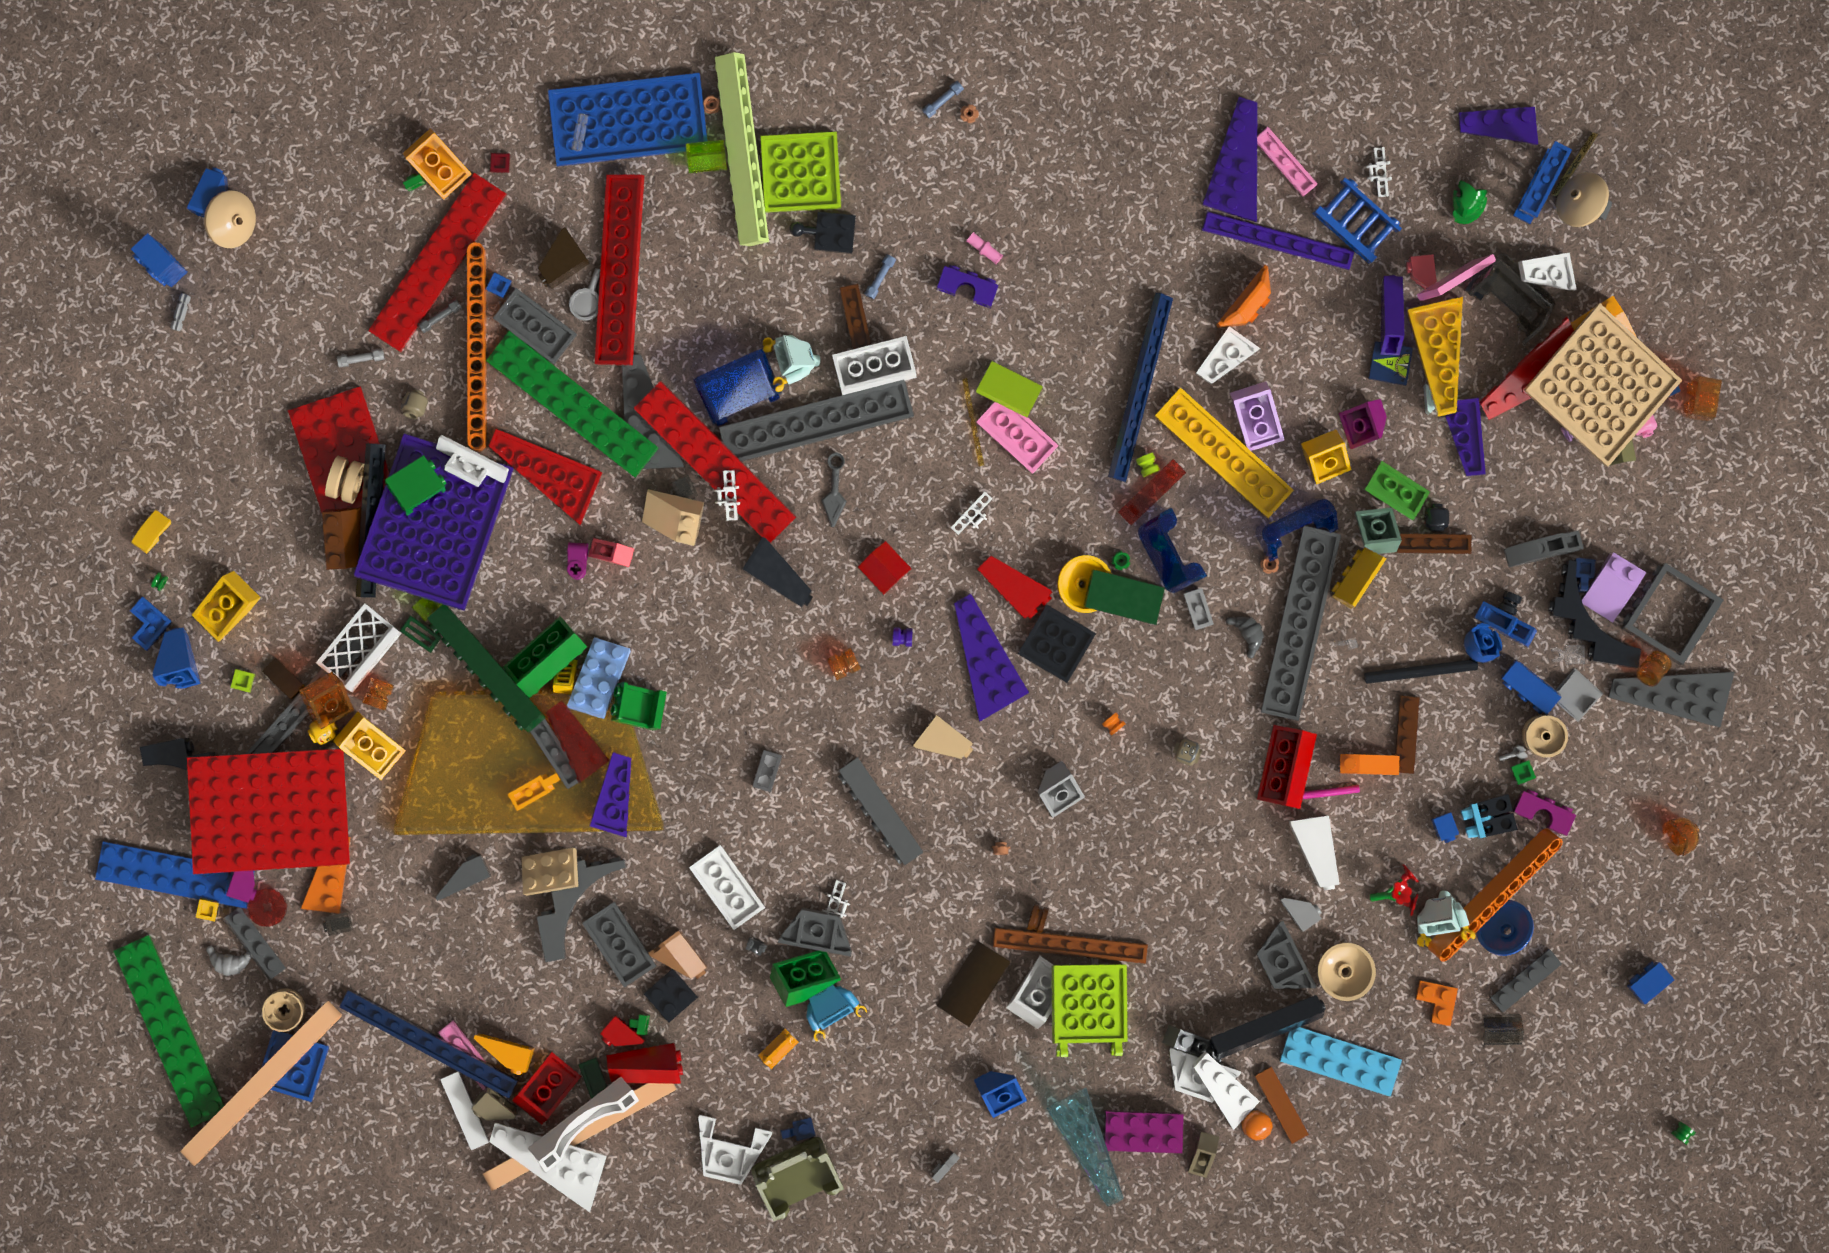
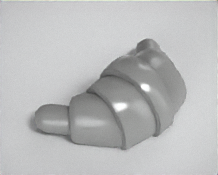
[206,946,252,976]

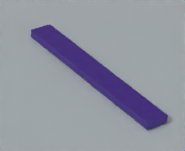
[1202,212,1354,270]

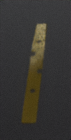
[962,378,984,467]

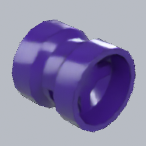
[893,627,913,647]

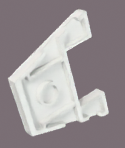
[698,1114,772,1185]

